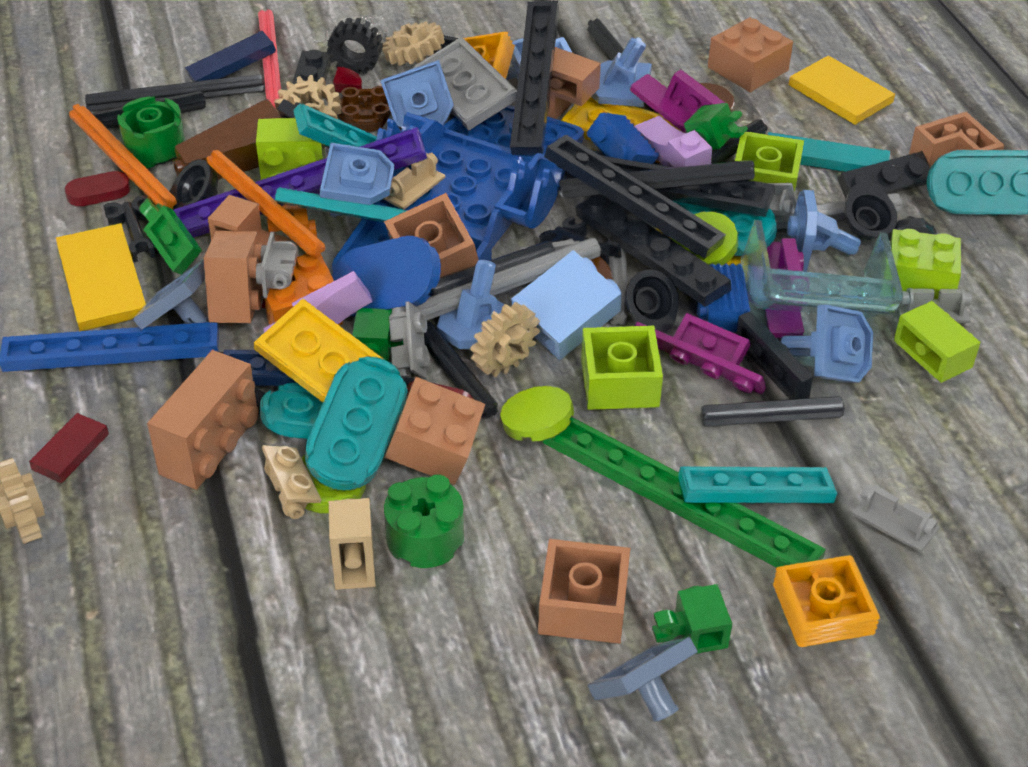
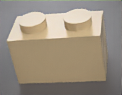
[328,498,376,590]

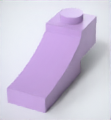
[634,116,712,168]
[263,271,373,333]

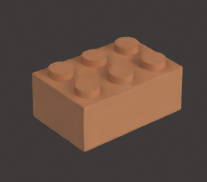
[147,350,259,490]

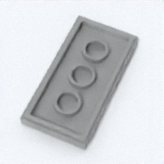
[413,37,517,130]

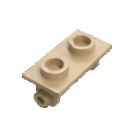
[383,153,446,210]
[262,445,322,519]

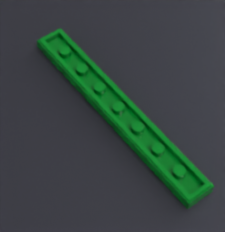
[543,417,826,568]

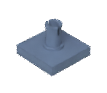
[133,259,209,330]
[587,636,698,722]

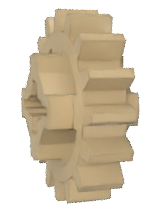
[382,21,445,66]
[275,75,342,119]
[470,302,540,377]
[0,458,45,544]

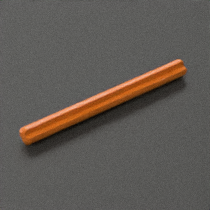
[69,104,177,209]
[207,150,325,258]

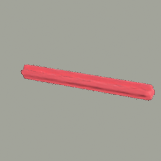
[258,9,281,109]

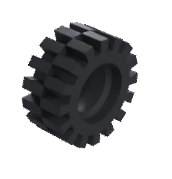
[327,18,383,74]

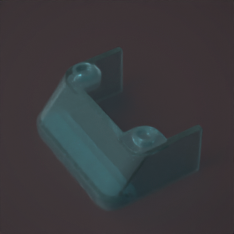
[741,220,903,318]

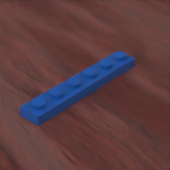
[0,322,219,372]

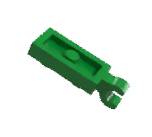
[139,198,202,275]

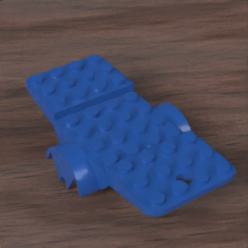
[332,105,584,297]

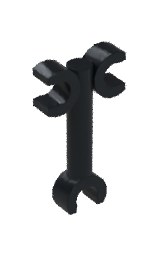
[103,195,156,262]
[539,217,622,265]

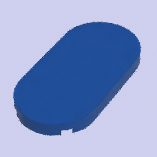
[332,236,441,317]

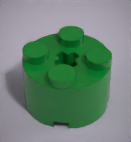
[117,97,185,168]
[384,475,464,568]

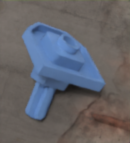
[591,37,652,107]
[380,60,454,128]
[320,143,394,218]
[787,190,861,274]
[437,259,505,349]
[781,304,873,383]

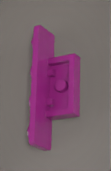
[630,69,725,133]
[754,238,809,338]
[634,313,766,394]

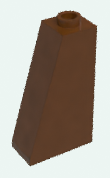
[173,99,282,180]

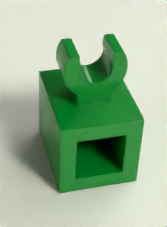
[684,103,748,149]
[352,308,404,362]
[652,584,733,654]

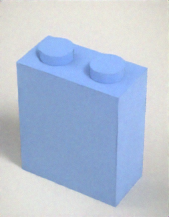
[512,250,621,361]

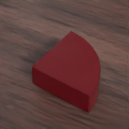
[333,67,362,93]

